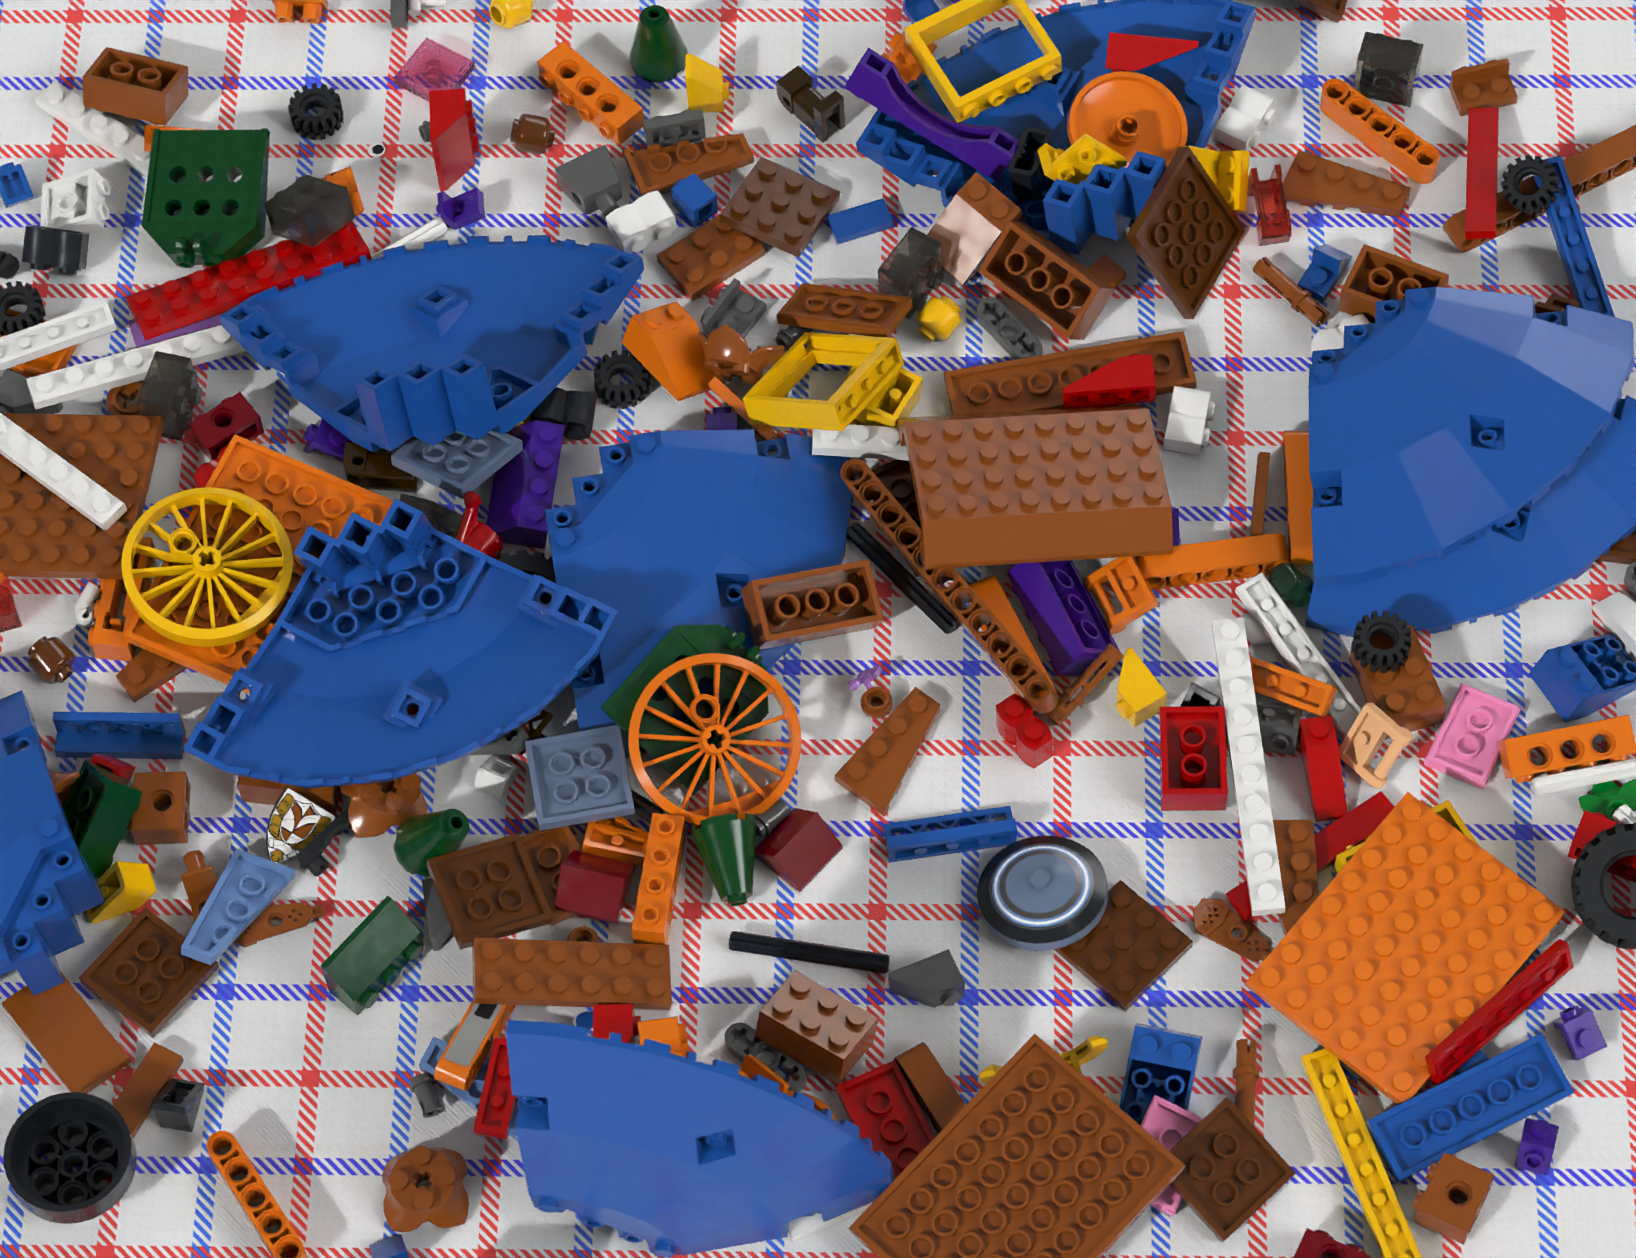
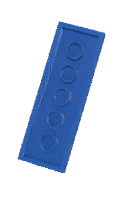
[1366,1033,1575,1183]

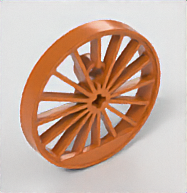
[628,653,801,826]

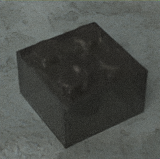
[1354,31,1424,107]
[264,175,355,247]
[878,227,944,319]
[136,351,202,441]

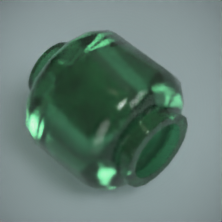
[1268,562,1314,609]

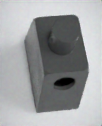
[555,145,622,217]

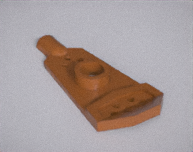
[1193,898,1271,962]
[233,902,325,947]

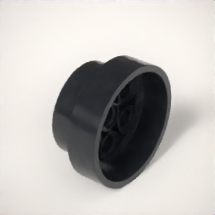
[3,1092,137,1224]

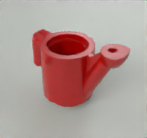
[455,491,503,560]

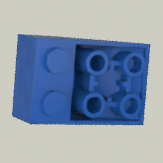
[1529,633,1636,722]
[1119,1023,1203,1125]

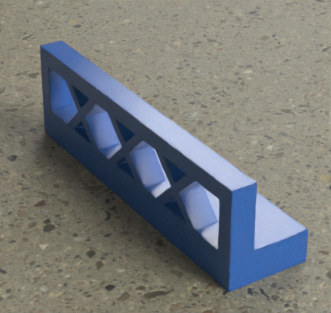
[52,712,186,759]
[883,806,1017,863]

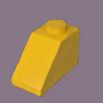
[685,54,730,112]
[1115,647,1167,727]
[86,861,157,924]

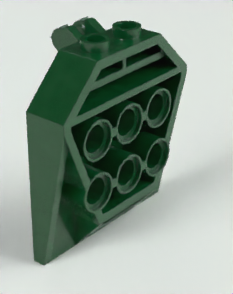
[141,128,270,268]
[600,624,769,795]

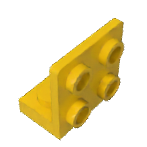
[1037,134,1127,185]
[1184,146,1250,212]

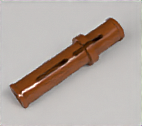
[1253,257,1330,327]
[1045,643,1124,727]
[1233,1039,1259,1127]

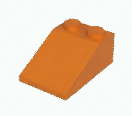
[621,301,724,401]

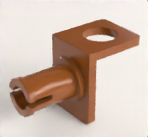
[181,850,217,921]

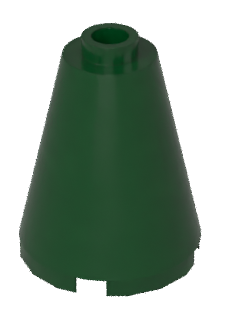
[630,5,688,83]
[394,809,469,878]
[691,813,756,907]

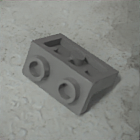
[643,109,706,147]
[701,278,767,339]
[1256,701,1302,755]

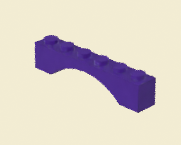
[844,48,1020,182]

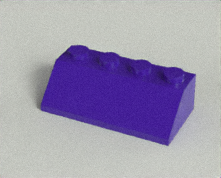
[486,420,565,549]
[1006,560,1120,677]

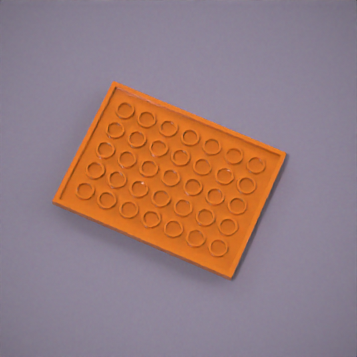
[123,434,394,694]
[1245,792,1565,1105]

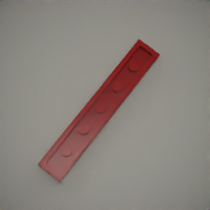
[1465,107,1499,239]
[1226,791,1395,922]
[1425,938,1573,1085]

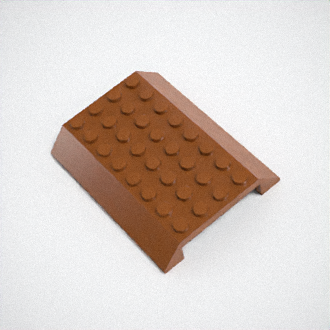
[896,405,1173,569]

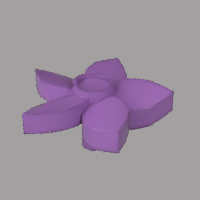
[848,665,882,691]

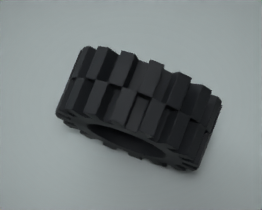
[288,83,344,140]
[1501,155,1560,214]
[0,281,46,336]
[594,350,650,409]
[1352,610,1412,673]

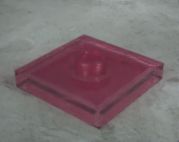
[393,37,475,102]

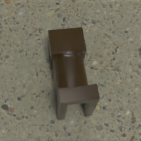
[776,65,845,143]
[343,436,418,493]

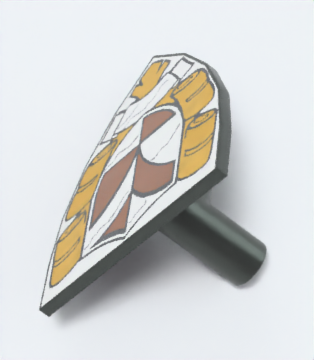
[266,786,336,863]

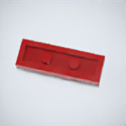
[473,1037,517,1139]

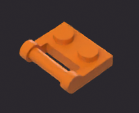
[1083,556,1159,634]

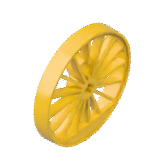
[121,487,293,647]

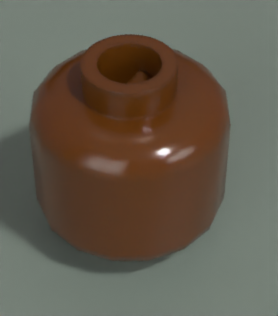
[510,114,555,155]
[28,636,75,683]

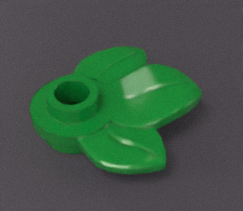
[1579,779,1636,822]

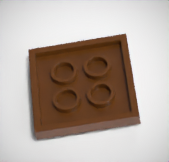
[719,157,840,258]
[426,833,553,950]
[1054,880,1193,1012]
[79,907,219,1038]
[1169,1097,1296,1242]

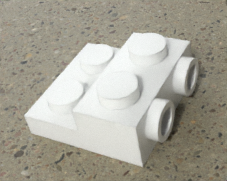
[40,168,110,234]

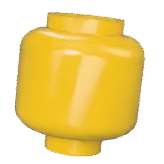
[489,0,533,29]
[917,295,961,342]

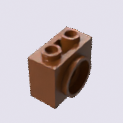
[127,771,191,845]
[1412,1152,1494,1245]

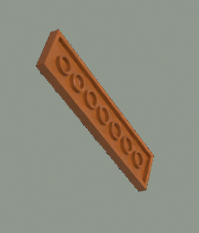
[944,331,1197,415]

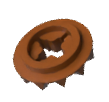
[106,380,156,416]

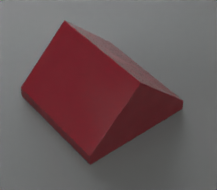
[754,808,843,892]
[555,850,636,924]

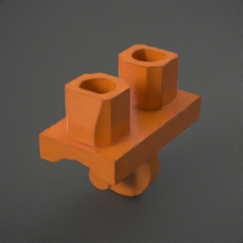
[271,0,328,24]

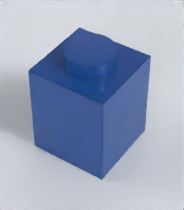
[671,173,718,228]

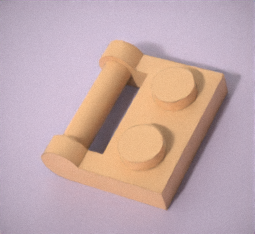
[1339,702,1414,789]

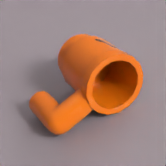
[317,166,364,220]

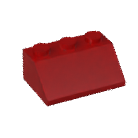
[429,88,480,191]

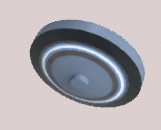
[977,836,1108,951]

